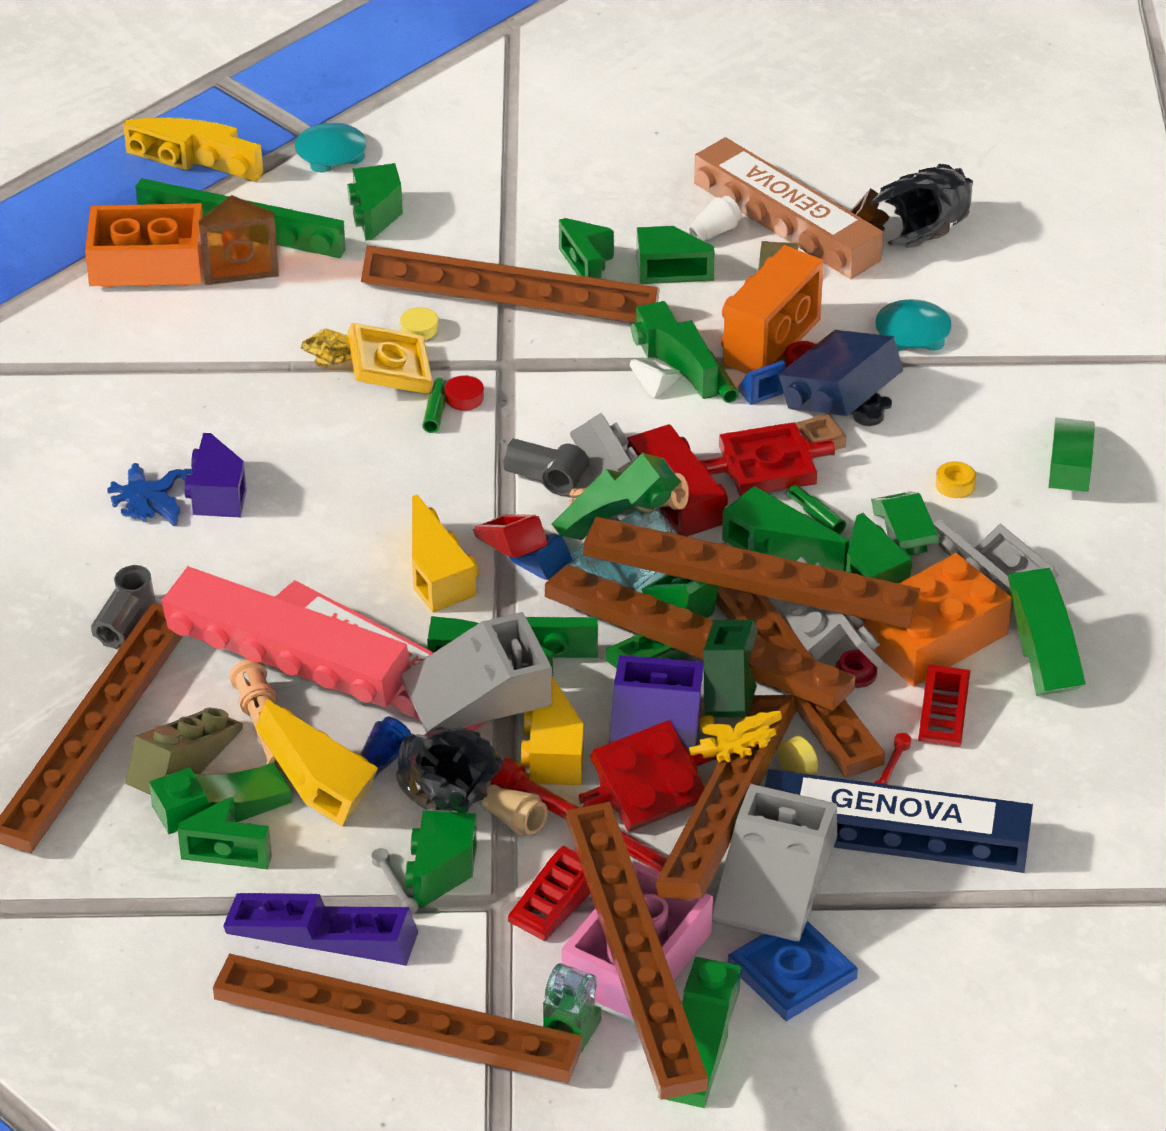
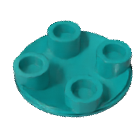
[295,123,366,173]
[875,299,951,351]

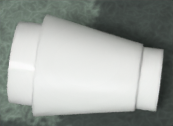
[686,196,742,241]

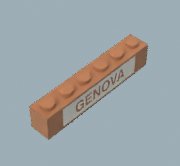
[694,137,883,280]

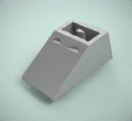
[401,612,552,733]
[712,784,837,942]

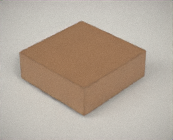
[796,414,846,450]

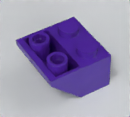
[609,655,704,751]

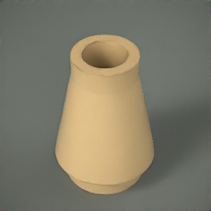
[481,785,548,835]

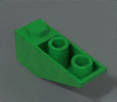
[722,486,849,572]

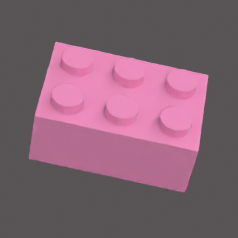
[561,861,713,1019]

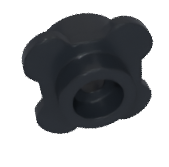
[851,392,892,426]

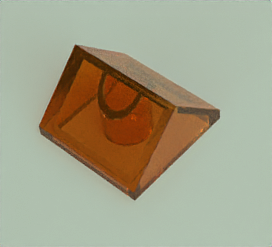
[198,195,279,285]

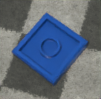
[728,921,858,1021]

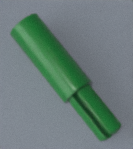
[709,350,739,403]
[422,378,447,433]
[788,485,846,534]

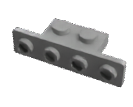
[570,412,662,527]
[933,518,1059,601]
[778,556,884,667]

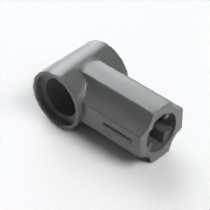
[503,438,589,496]
[91,565,156,649]

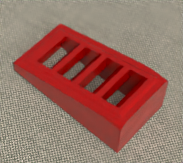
[473,514,547,558]
[918,664,971,747]
[508,846,591,942]

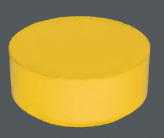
[935,461,976,498]

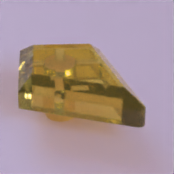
[301,328,352,368]

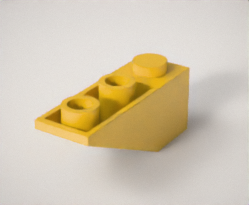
[412,494,479,612]
[521,676,584,785]
[255,699,378,826]

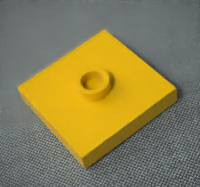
[348,323,433,394]

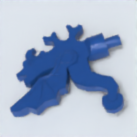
[107,463,193,526]

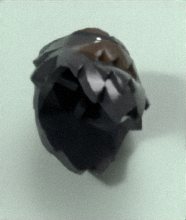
[871,164,973,248]
[396,727,503,813]

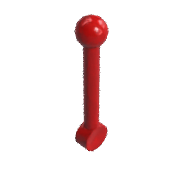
[874,733,911,785]

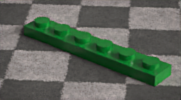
[135,178,346,258]

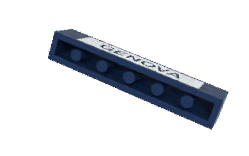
[765,769,1033,873]

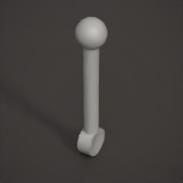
[371,848,418,915]

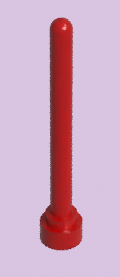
[490,758,668,873]

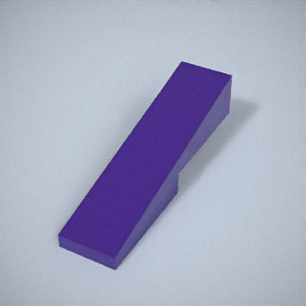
[223,893,418,966]

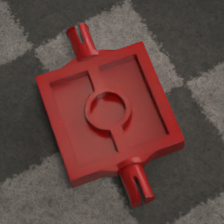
[702,422,835,497]
[578,720,717,832]

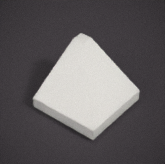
[630,358,681,398]

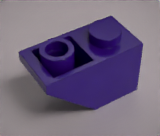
[184,433,247,518]

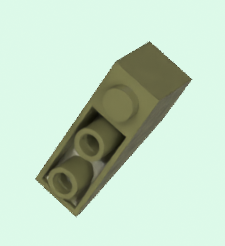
[125,707,243,795]

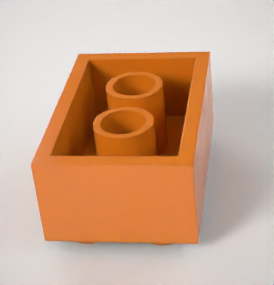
[85,203,205,287]
[721,245,824,374]
[860,553,1012,687]

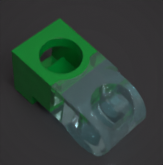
[543,963,602,1053]

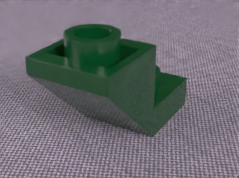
[703,619,758,717]

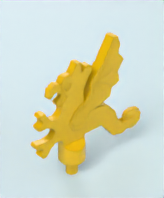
[689,711,782,762]

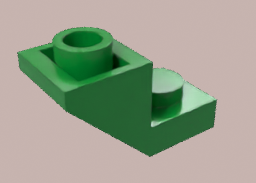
[871,491,939,555]

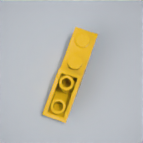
[123,118,263,182]

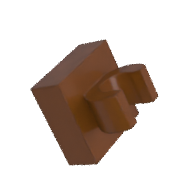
[850,188,889,231]

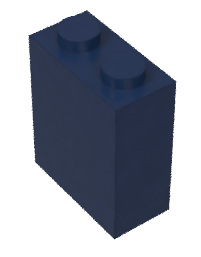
[778,330,903,416]

